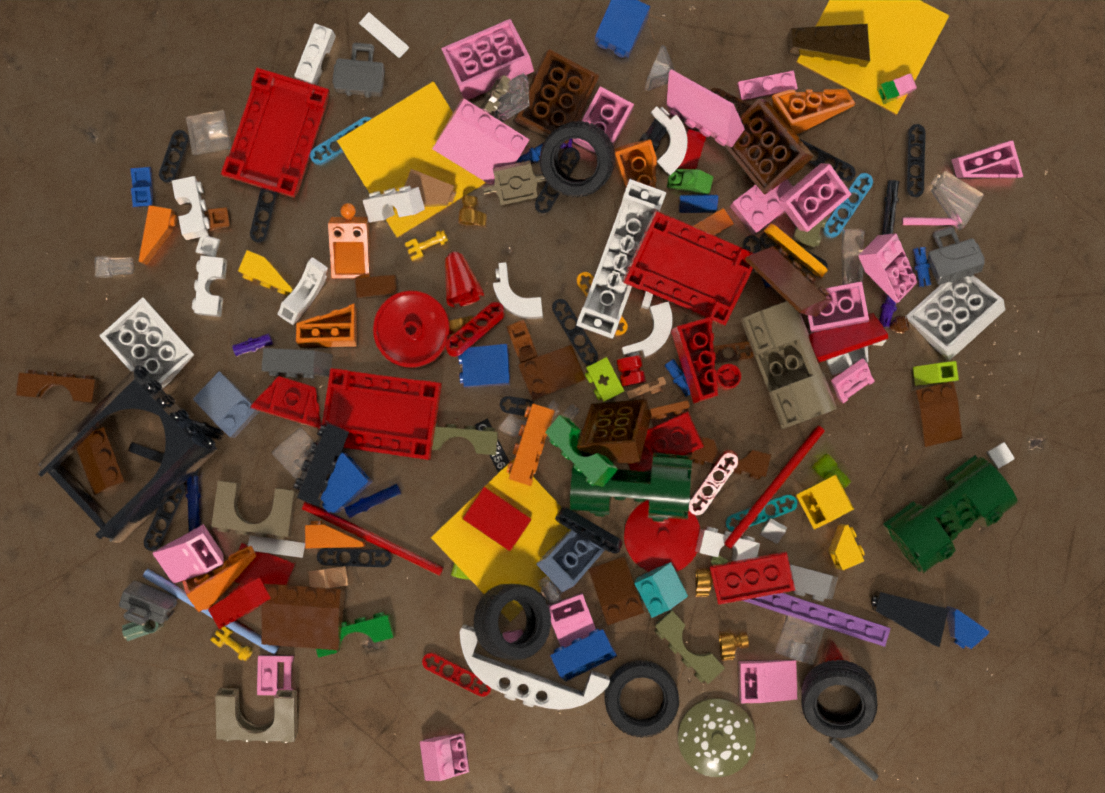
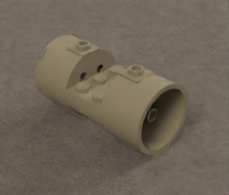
[741,301,837,429]

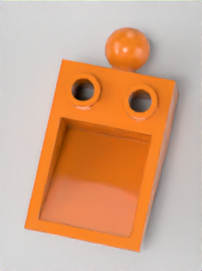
[328,203,370,278]

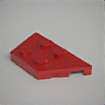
[250,376,322,429]

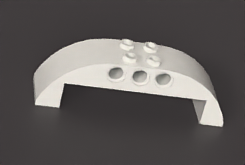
[576,179,666,339]
[460,624,610,710]

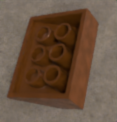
[513,49,599,144]
[725,98,814,194]
[745,246,832,317]
[577,399,651,464]
[261,584,345,650]

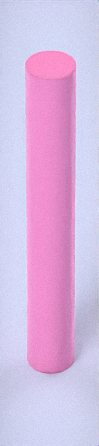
[902,217,961,226]

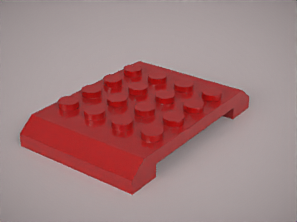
[221,67,330,198]
[622,210,755,326]
[322,368,442,460]

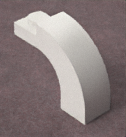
[651,106,687,175]
[277,257,328,325]
[493,262,543,319]
[622,301,672,358]

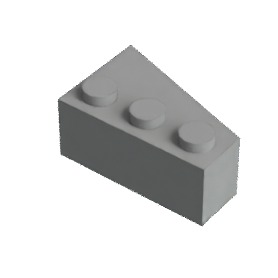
[790,564,838,602]

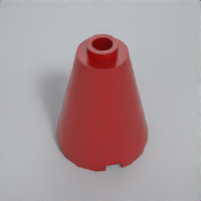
[445,252,484,307]

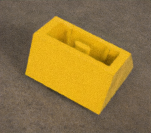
[796,475,854,529]
[828,524,865,570]

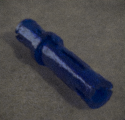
[185,476,201,533]
[344,483,402,519]

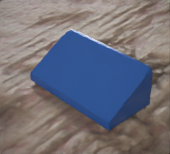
[679,195,718,213]

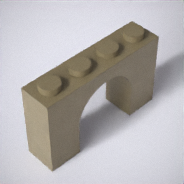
[211,481,297,540]
[215,688,298,743]

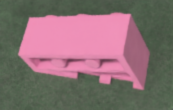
[951,140,1023,178]

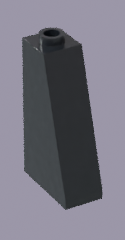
[870,591,948,647]

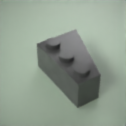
[262,348,333,379]

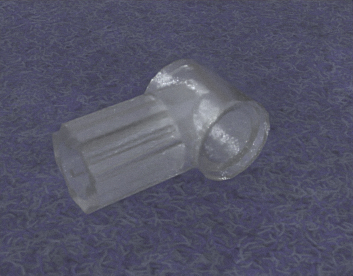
[94,256,134,278]

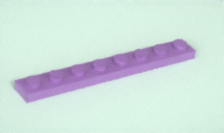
[742,593,891,647]

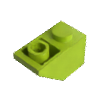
[912,361,959,386]

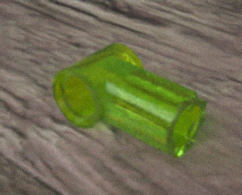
[812,453,851,489]

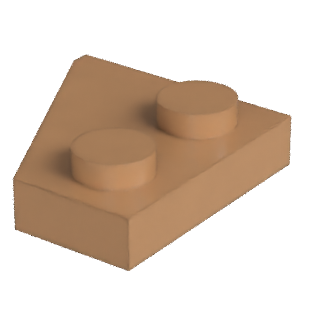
[626,377,666,400]

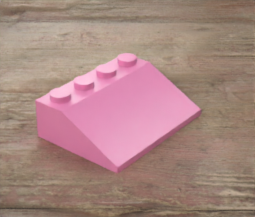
[441,19,534,100]
[667,69,745,148]
[432,99,530,185]

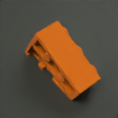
[296,304,357,348]

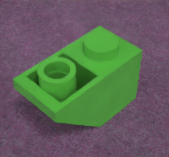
[667,169,713,195]

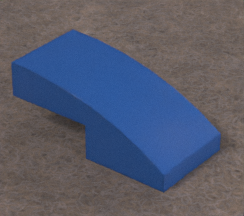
[130,167,153,207]

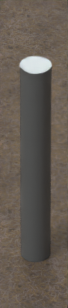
[829,738,879,781]

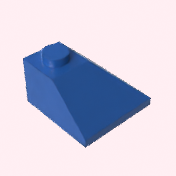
[946,606,989,649]

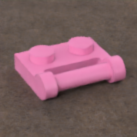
[831,358,875,404]
[257,655,294,695]

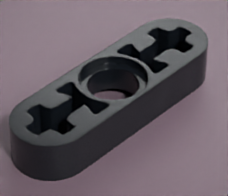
[159,130,191,184]

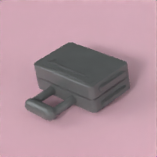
[332,43,385,98]
[927,226,985,285]
[119,581,178,625]

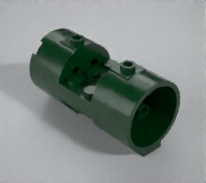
[570,450,692,522]
[883,455,1018,574]

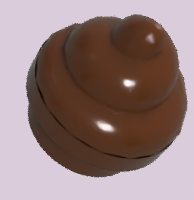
[889,315,910,334]

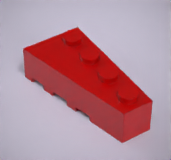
[671,317,718,404]
[208,577,271,629]

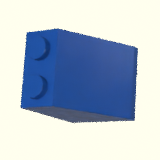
[595,0,650,58]
[458,344,510,388]
[320,453,373,513]

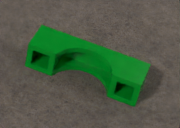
[545,415,618,487]
[316,612,395,658]

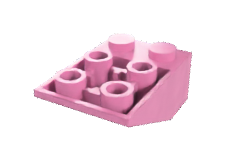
[858,233,917,303]
[152,524,224,584]
[548,593,596,648]
[738,660,797,703]

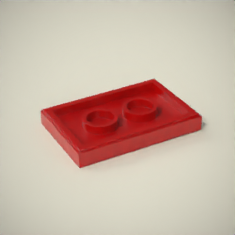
[462,487,532,551]
[234,543,296,585]

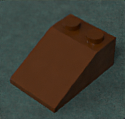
[518,345,586,402]
[911,381,962,447]
[588,556,644,625]

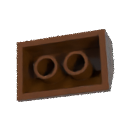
[76,427,130,495]

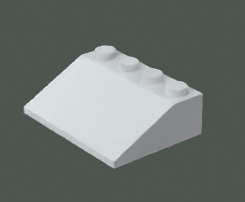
[907,275,1005,361]
[100,297,194,389]

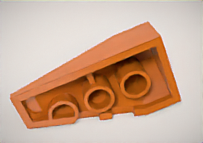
[772,89,855,134]
[614,139,657,191]
[182,546,256,612]

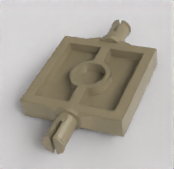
[480,75,510,114]
[483,161,545,205]

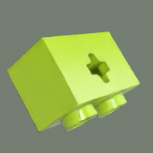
[585,357,624,403]

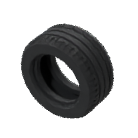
[539,121,616,198]
[473,584,551,660]
[604,660,679,738]
[801,660,878,738]

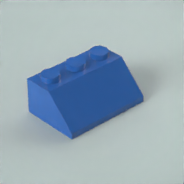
[550,629,617,682]

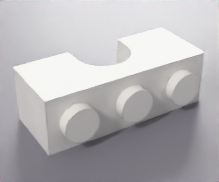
[294,24,336,85]
[172,176,210,240]
[362,185,425,222]
[192,256,228,317]
[695,527,760,561]

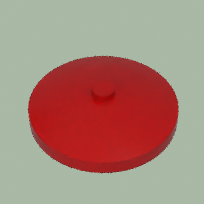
[373,291,450,368]
[624,500,700,572]

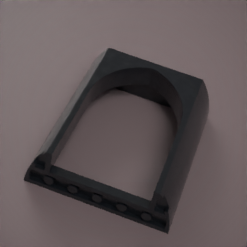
[38,365,218,543]

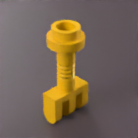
[405,230,448,261]
[210,626,253,661]

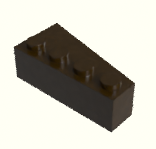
[788,24,870,67]

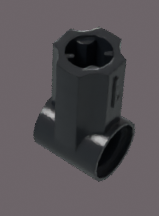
[638,118,667,152]

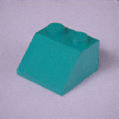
[634,562,688,618]

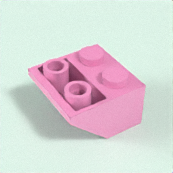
[420,733,469,781]

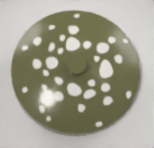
[678,698,756,777]

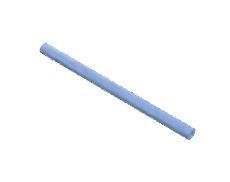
[143,569,279,655]

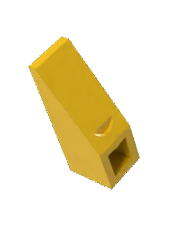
[238,250,294,296]

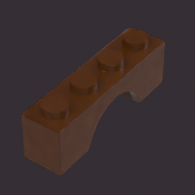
[16,370,100,404]
[690,436,771,480]

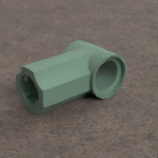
[122,619,164,641]

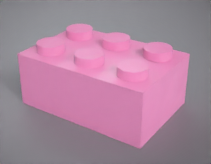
[573,87,634,154]
[777,163,852,232]
[730,180,793,236]
[808,282,869,333]

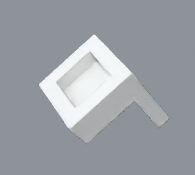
[826,353,853,375]

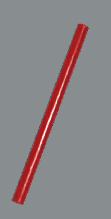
[724,425,825,549]
[302,502,444,576]

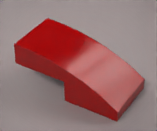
[677,129,706,170]

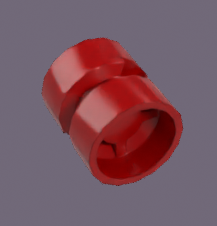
[616,355,646,387]
[716,364,741,390]

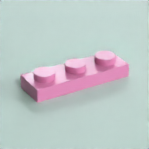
[737,70,798,101]

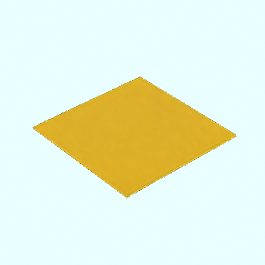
[797,0,949,114]
[337,81,486,237]
[431,458,570,622]

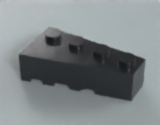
[293,421,349,507]

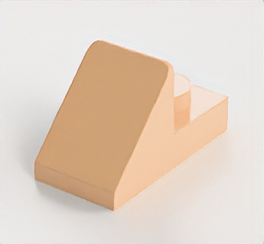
[308,566,349,588]

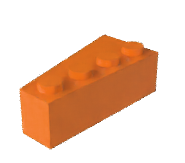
[506,403,555,486]

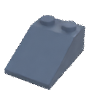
[193,371,260,438]
[537,530,605,592]

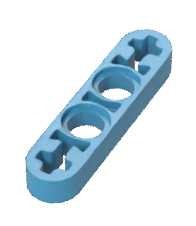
[310,117,372,165]
[823,173,873,238]

